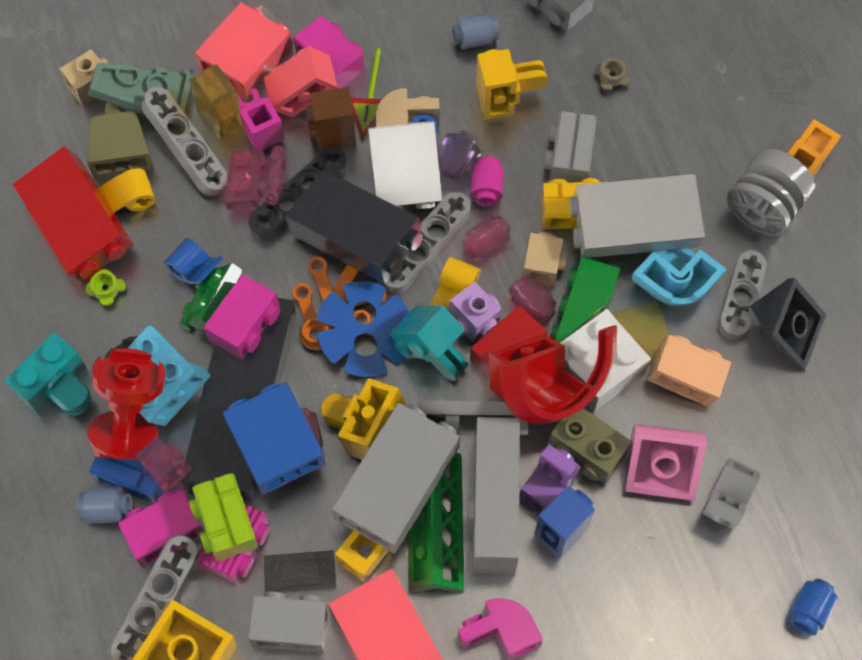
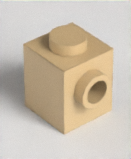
[60,49,109,106]
[522,232,567,287]

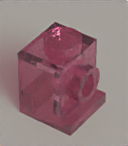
[136,437,192,493]

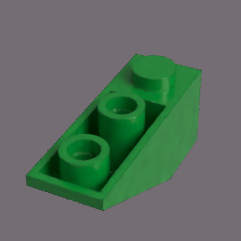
[550,257,620,343]

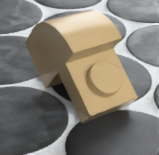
[376,88,440,127]

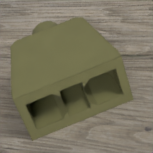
[87,102,154,178]

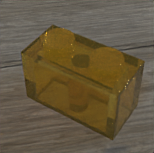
[189,64,242,140]

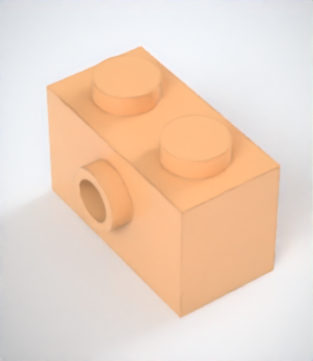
[646,335,731,407]

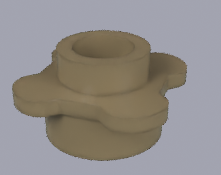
[595,58,630,90]

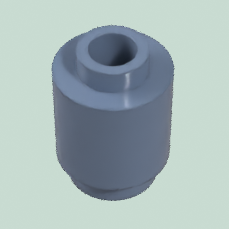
[452,13,499,50]
[76,487,133,524]

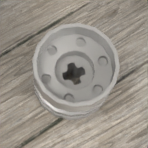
[726,149,815,236]

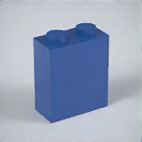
[223,382,325,495]

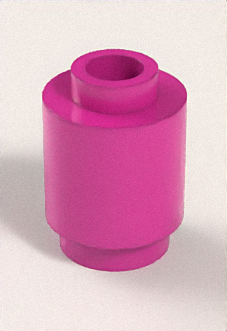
[470,156,504,207]

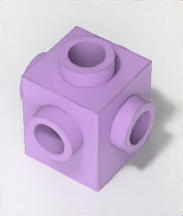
[448,282,502,343]

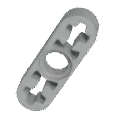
[718,250,767,341]

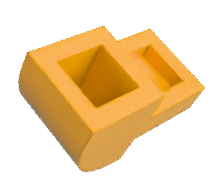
[787,119,841,178]

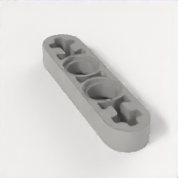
[142,87,228,196]
[382,192,471,294]
[111,534,197,660]

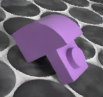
[519,445,581,516]

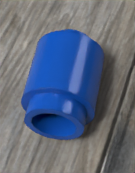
[790,579,839,635]

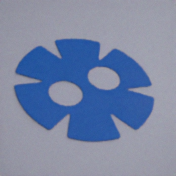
[316,281,409,377]

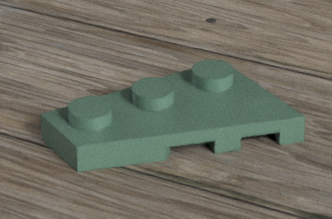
[87,63,194,127]

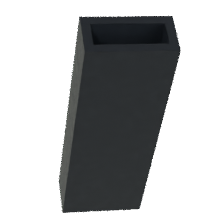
[180,298,297,502]

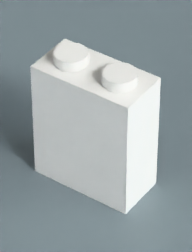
[368,121,442,209]

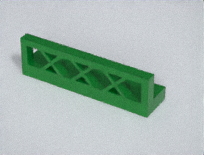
[408,453,464,592]

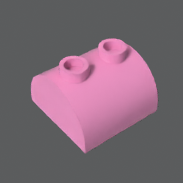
[625,424,707,501]

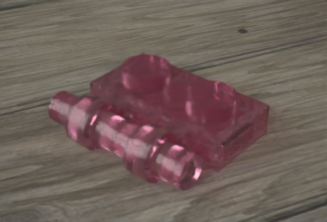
[224,146,287,210]

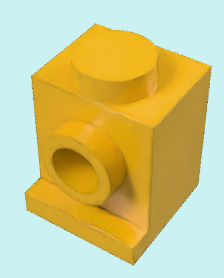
[335,530,389,583]

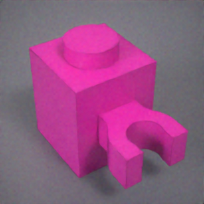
[234,88,285,153]

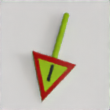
[350,48,382,142]

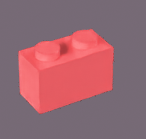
[264,46,338,118]

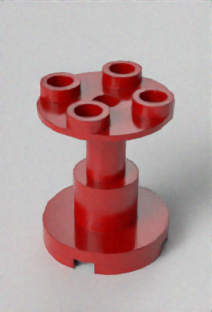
[87,348,166,461]

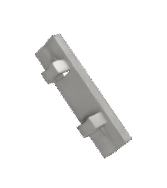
[418,400,528,436]

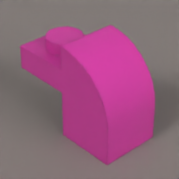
[457,598,543,660]

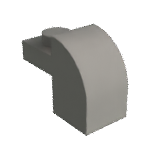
[702,457,760,529]

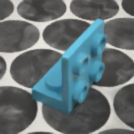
[128,325,211,426]

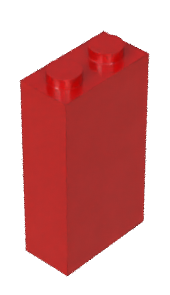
[12,146,134,283]

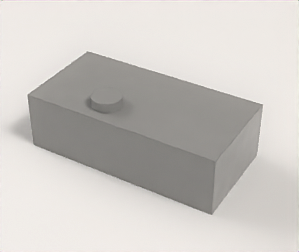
[467,417,520,575]

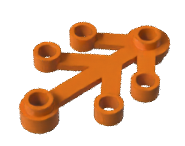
[292,256,386,350]

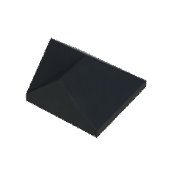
[750,278,826,371]

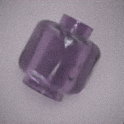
[437,130,482,180]

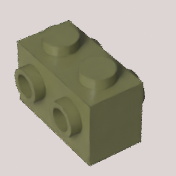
[548,408,632,484]

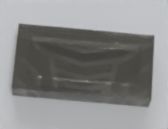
[263,550,337,592]

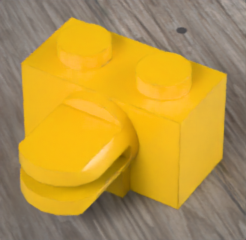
[476,49,548,120]
[321,378,407,460]

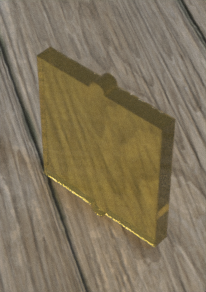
[611,302,669,364]

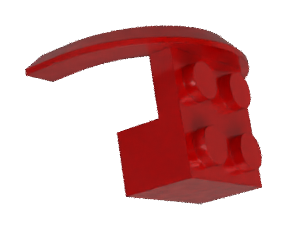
[489,325,617,424]

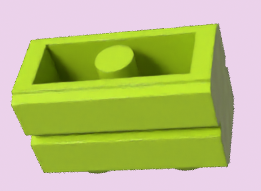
[189,473,259,561]

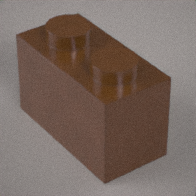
[306,87,356,153]

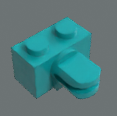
[389,305,468,381]
[4,332,92,416]

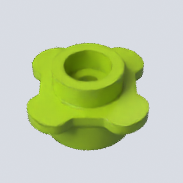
[85,269,126,306]

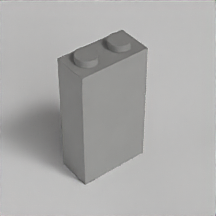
[569,174,705,258]
[332,402,460,554]

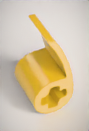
[99,168,156,213]
[430,256,481,310]

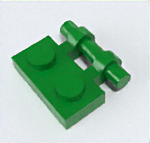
[179,263,242,331]

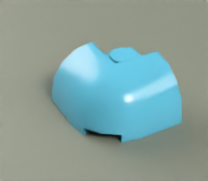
[632,248,727,307]

